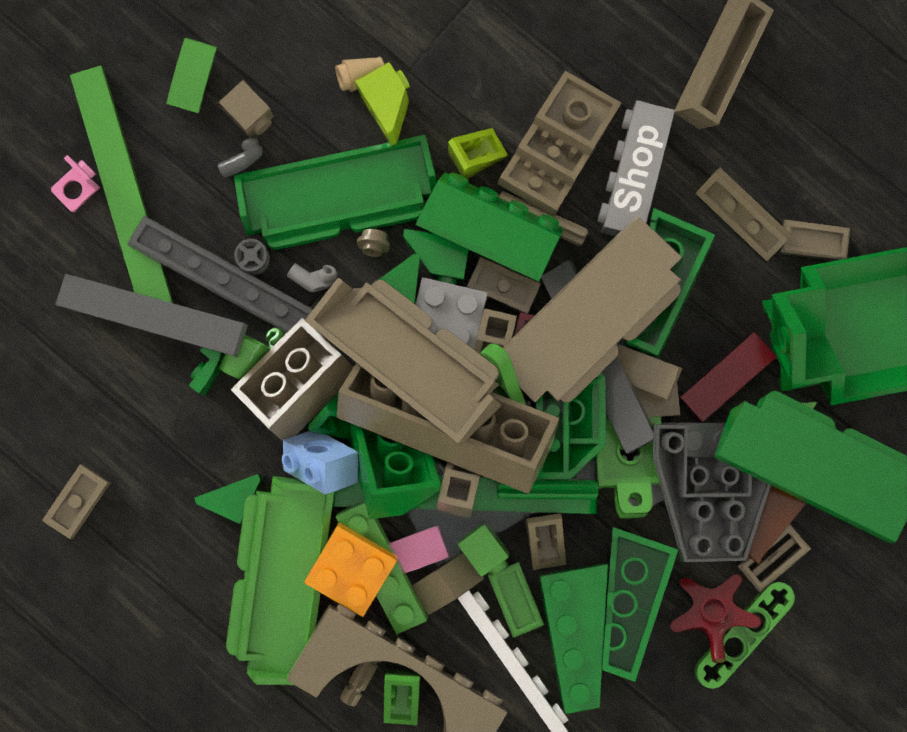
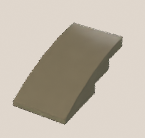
[497,71,621,216]

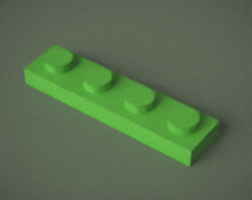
[336,501,428,635]

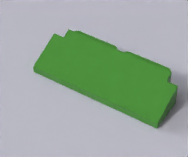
[226,476,334,685]

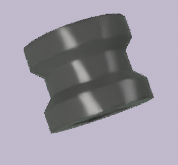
[234,239,271,276]

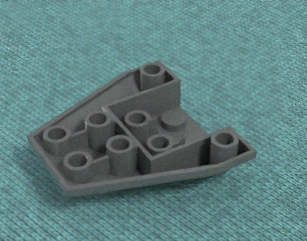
[653,422,771,562]

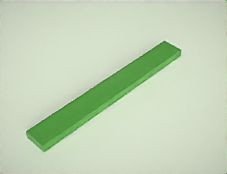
[70,65,174,304]

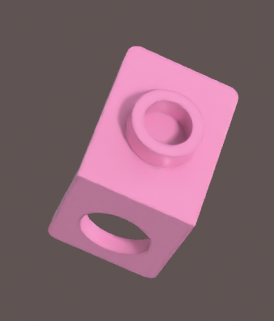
[51,155,100,212]

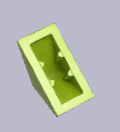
[448,128,508,179]

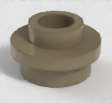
[357,229,390,257]

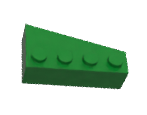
[627,208,715,359]
[602,527,678,682]
[538,563,608,714]

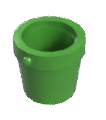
[219,335,270,380]

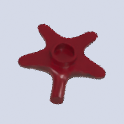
[670,574,761,663]

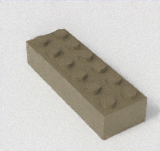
[337,363,559,494]

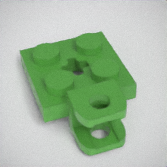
[595,417,661,519]

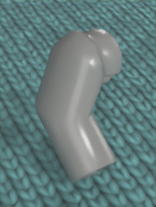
[287,263,337,293]

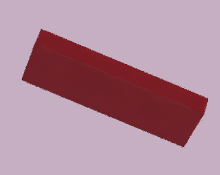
[679,332,776,422]

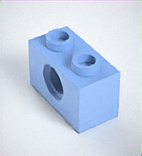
[282,431,358,495]

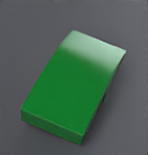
[189,347,224,396]

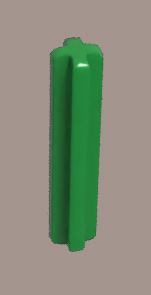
[497,480,598,499]

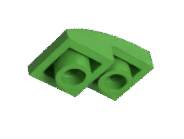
[166,37,217,113]

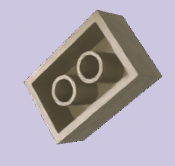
[231,318,353,441]

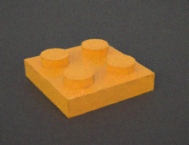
[304,522,398,617]

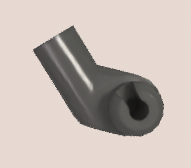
[218,138,263,178]

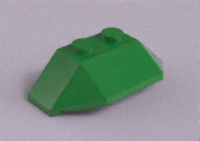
[536,373,606,479]

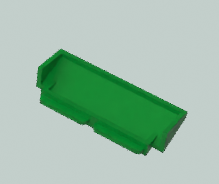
[234,135,436,250]
[714,391,907,544]

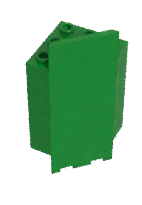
[762,247,907,405]

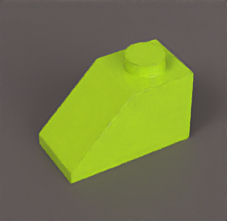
[355,62,410,146]

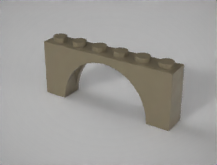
[287,604,507,732]

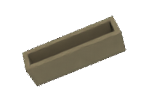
[674,0,774,129]

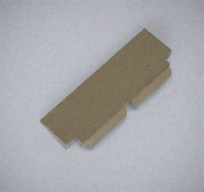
[503,216,682,402]
[304,278,502,445]

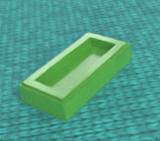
[487,562,544,638]

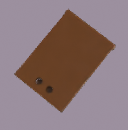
[748,485,807,564]

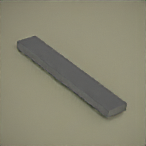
[127,216,313,333]
[541,260,654,454]
[55,274,248,357]

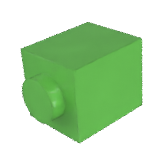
[457,520,509,577]

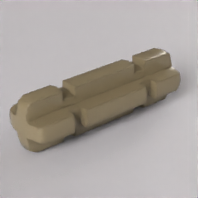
[340,661,381,707]

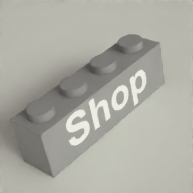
[597,100,675,236]

